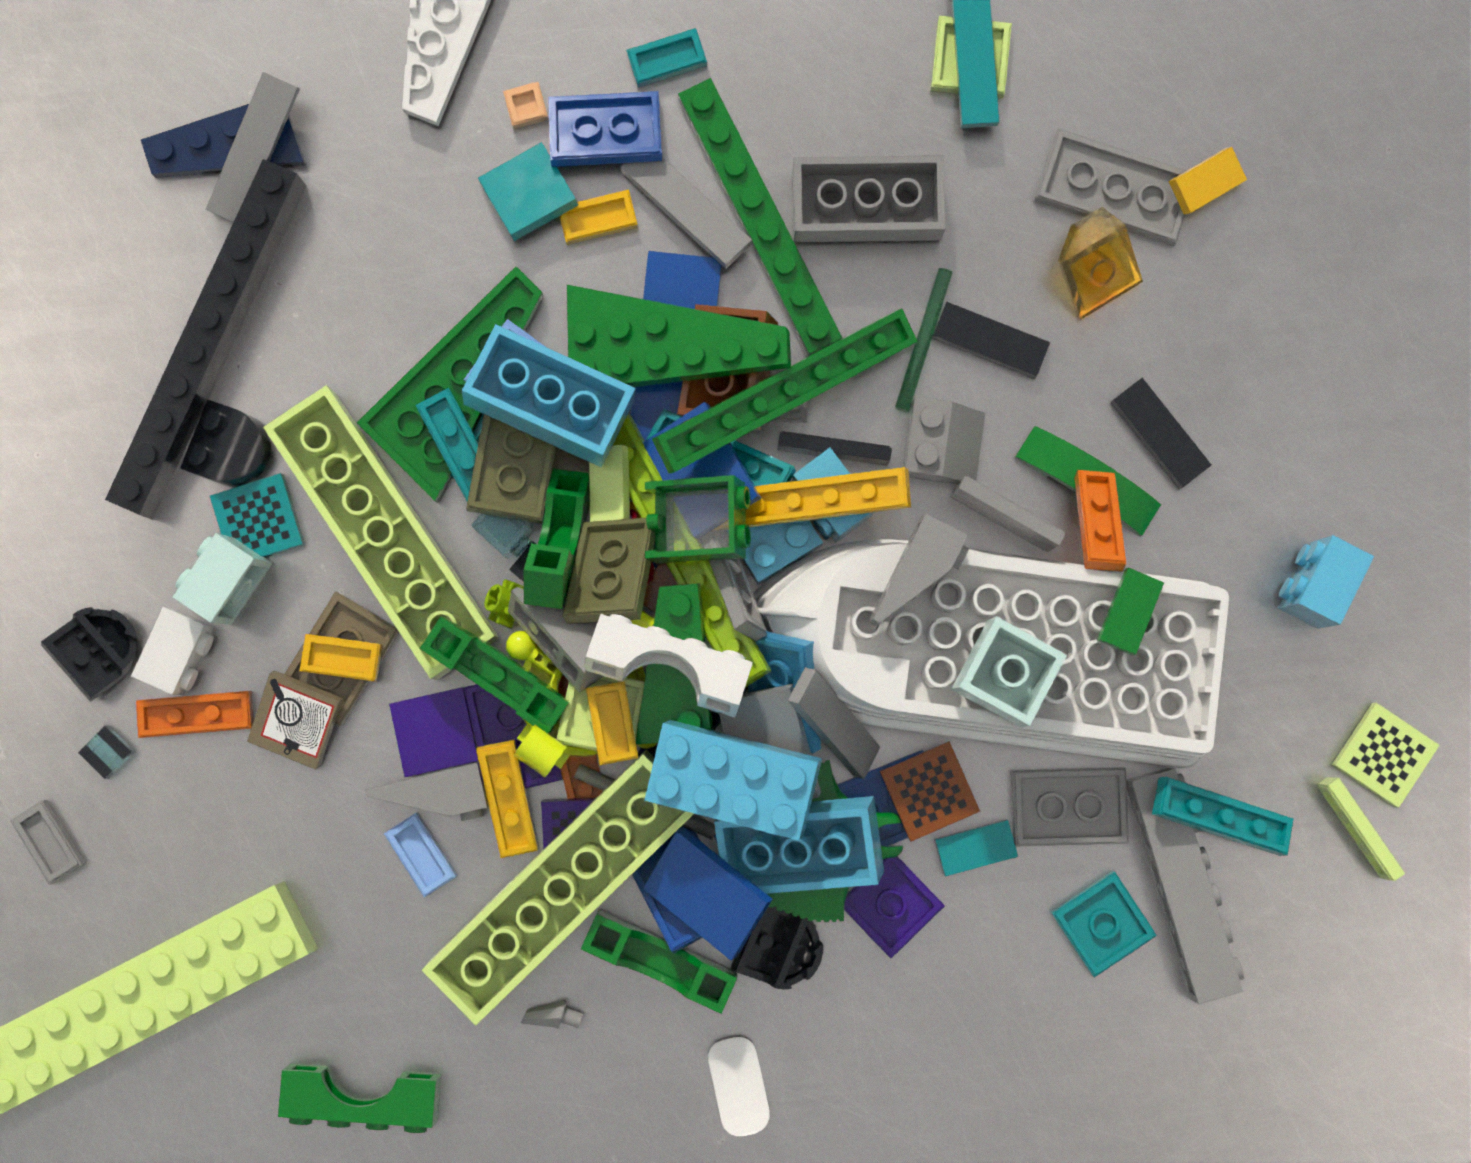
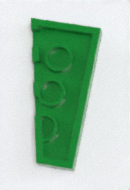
[636,583,713,744]

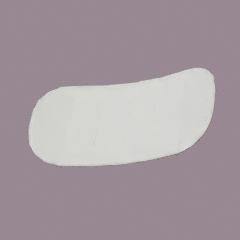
[708,1037,770,1136]

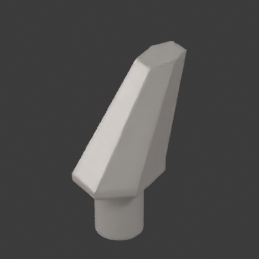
[521,1000,583,1029]

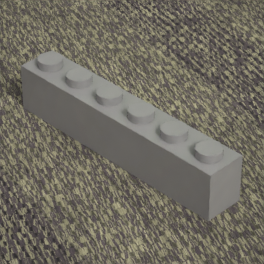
[1126,768,1244,1004]

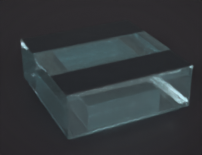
[78,725,135,779]

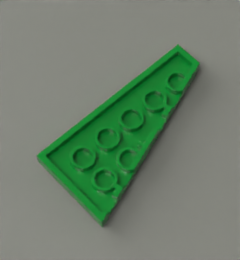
[356,267,543,503]
[567,285,791,387]

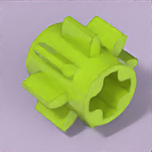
[484,579,524,629]

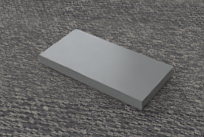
[1034,128,1187,246]

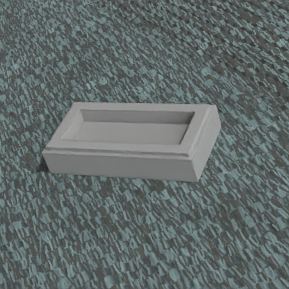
[10,800,86,885]

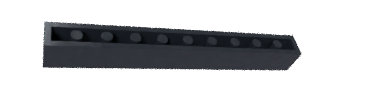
[105,159,307,520]

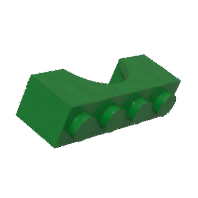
[524,468,590,609]
[581,910,738,1014]
[278,1064,442,1133]

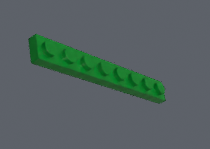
[678,78,843,356]
[652,308,918,474]

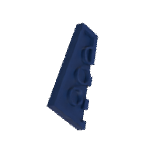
[141,104,306,178]

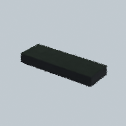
[932,302,1050,378]
[1111,377,1212,489]
[777,431,892,466]

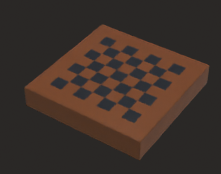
[879,741,980,842]

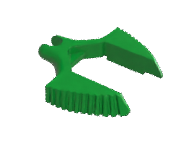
[767,760,903,923]

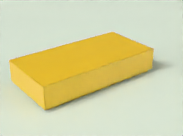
[1168,147,1247,215]
[559,189,638,245]
[300,634,382,682]
[586,681,638,766]

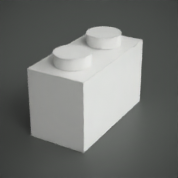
[131,607,214,695]

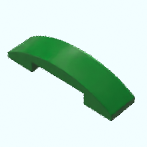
[1014,426,1161,537]
[420,616,570,734]

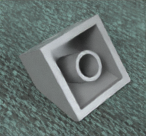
[903,397,985,484]

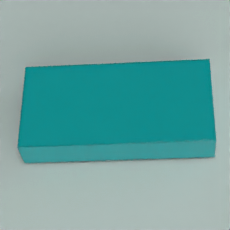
[626,28,707,88]
[934,819,1018,877]

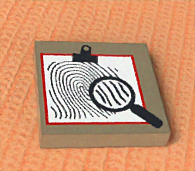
[247,670,343,770]

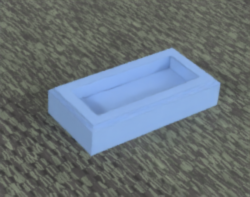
[384,812,458,897]

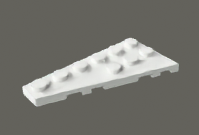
[402,0,491,126]

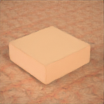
[503,82,549,129]

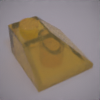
[1058,206,1143,320]

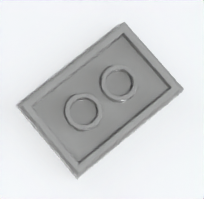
[950,476,1066,552]
[719,684,821,798]
[1011,767,1129,847]

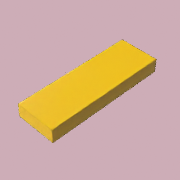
[476,739,538,858]

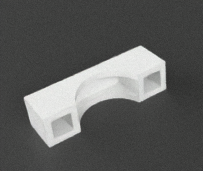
[584,614,753,718]

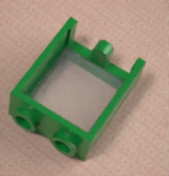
[645,475,751,564]

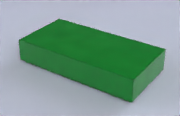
[1097,567,1164,656]

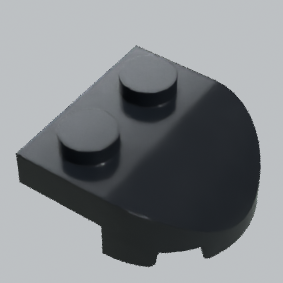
[180,399,271,488]
[41,607,137,702]
[730,907,823,990]

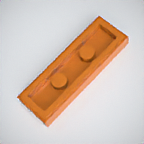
[1075,470,1126,572]
[136,691,254,738]

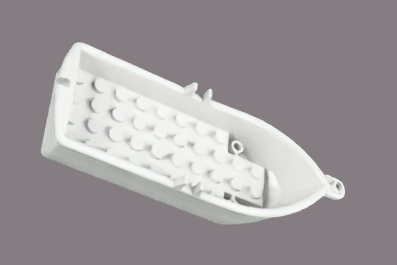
[753,539,1229,768]

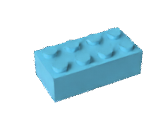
[462,324,636,468]
[644,720,822,841]
[714,796,884,894]

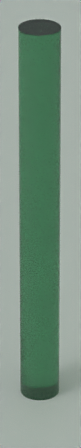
[895,268,953,412]

